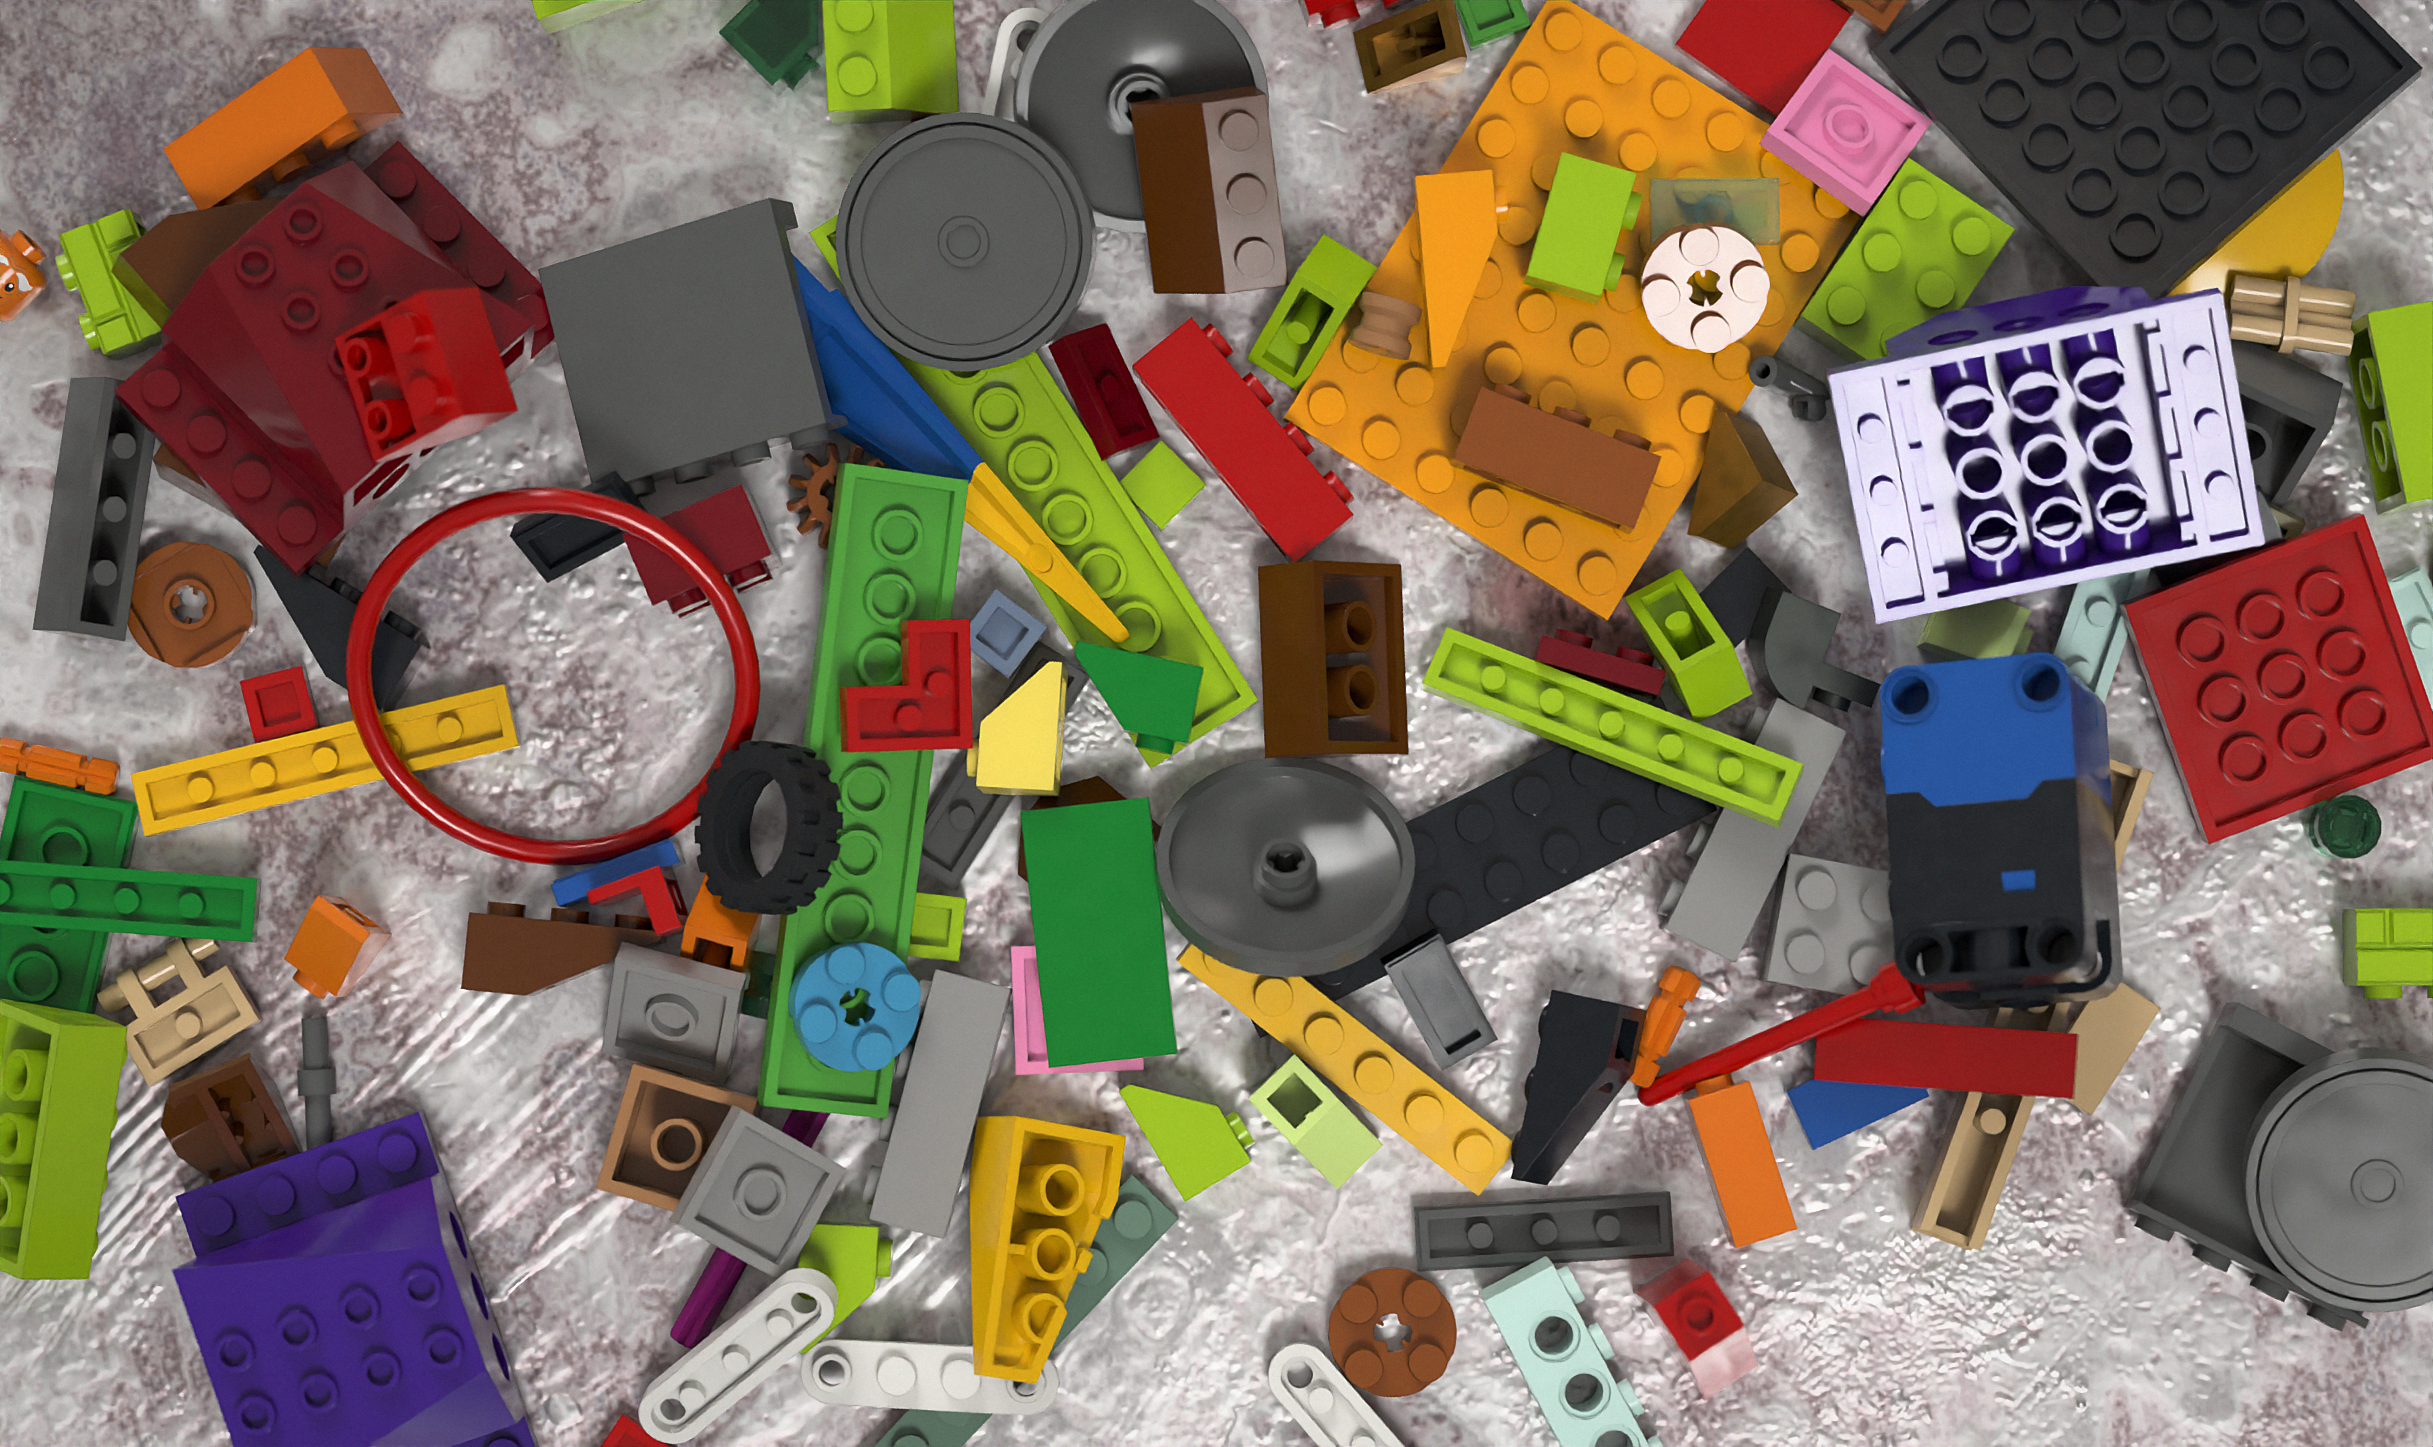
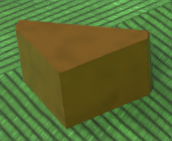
[1353,0,1467,94]
[1687,410,1798,549]

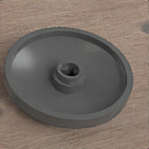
[1013,0,1269,233]
[1156,758,1415,977]

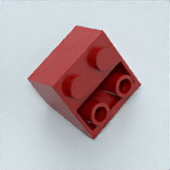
[334,287,518,462]

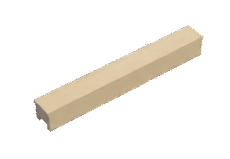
[1910,758,2154,1251]

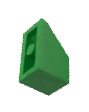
[1074,641,1204,755]

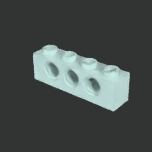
[1479,1256,1663,1447]

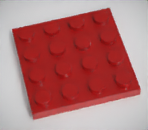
[2119,513,2433,844]

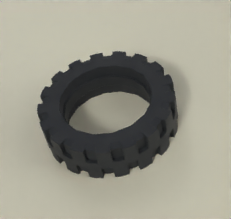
[694,740,843,915]

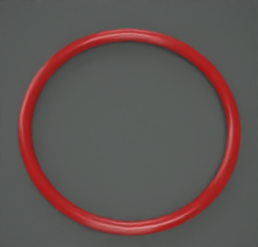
[346,487,761,866]

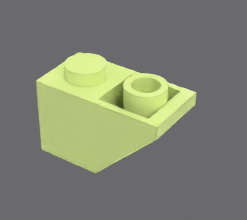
[1916,599,2033,662]
[1248,1053,1383,1190]

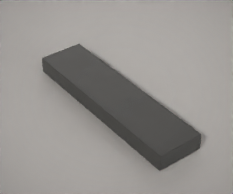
[920,641,1090,890]
[1414,1191,1674,1272]

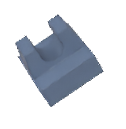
[970,589,1048,680]

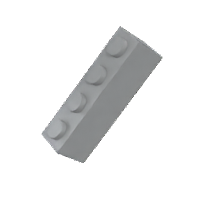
[1657,698,1847,963]
[862,969,1013,1239]

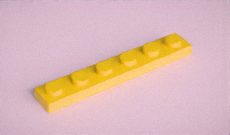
[130,684,522,837]
[1176,942,1513,1196]

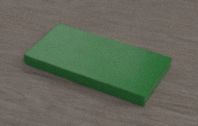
[0,775,140,1014]
[1020,797,1178,1068]

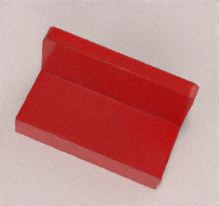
[586,865,689,937]

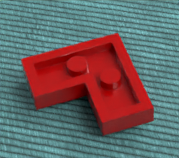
[840,619,973,753]

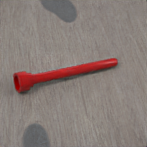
[1637,960,1926,1107]

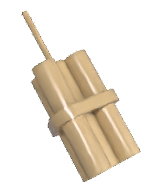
[2225,274,2356,356]

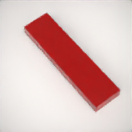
[1813,1018,2079,1100]

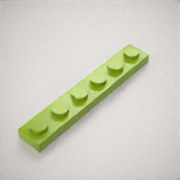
[1422,627,1804,829]

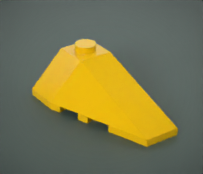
[969,1116,1126,1384]

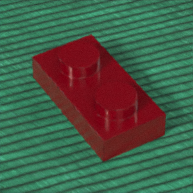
[1048,323,1160,461]
[1533,628,1666,699]

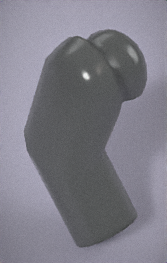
[1749,355,1831,422]

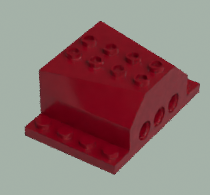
[114,141,556,578]

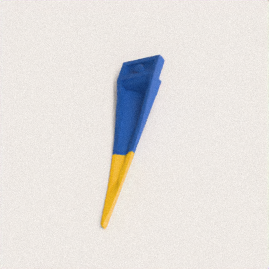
[792,254,1131,643]

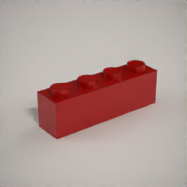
[1132,317,1355,563]

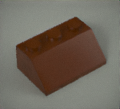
[1129,86,1289,294]
[1258,560,1409,759]

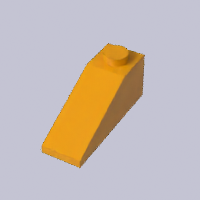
[1413,169,1508,375]

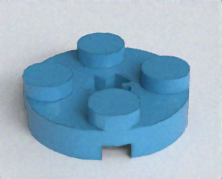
[788,941,921,1072]

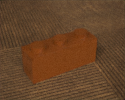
[1451,383,1662,534]

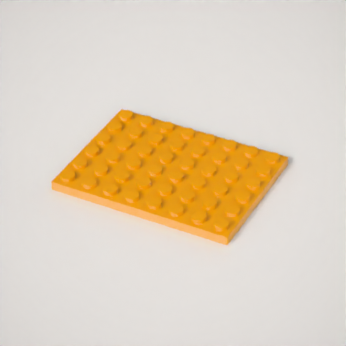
[1283,0,1861,622]

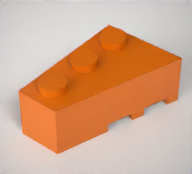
[163,47,403,210]

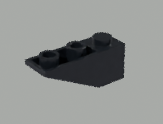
[253,544,431,712]
[1511,990,1647,1185]

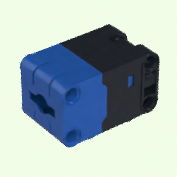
[1880,652,2123,1010]

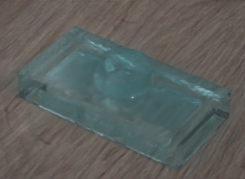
[1649,178,1780,246]

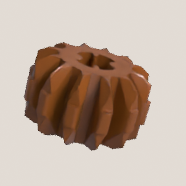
[786,443,885,550]

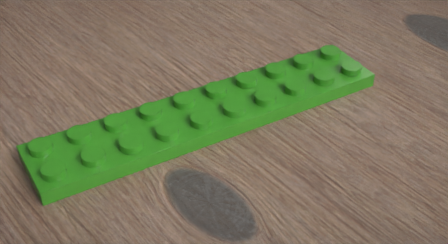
[757,463,969,1119]

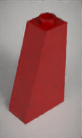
[1634,1258,1758,1401]

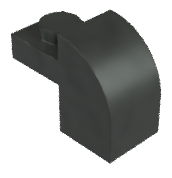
[1749,586,1881,713]

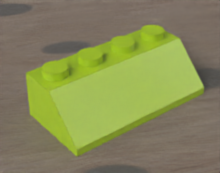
[822,0,959,125]
[0,999,128,1280]

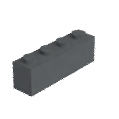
[32,377,156,641]

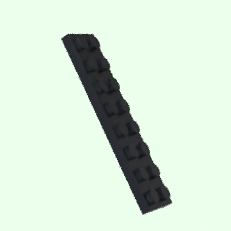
[1251,696,1717,1038]

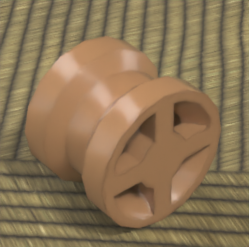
[1348,292,1423,360]

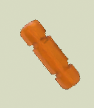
[0,737,120,796]
[1628,965,1701,1088]

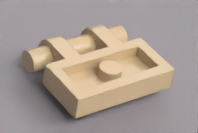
[97,937,264,1087]

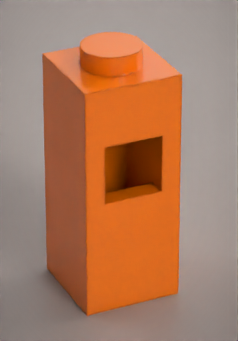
[1683,1073,1797,1248]

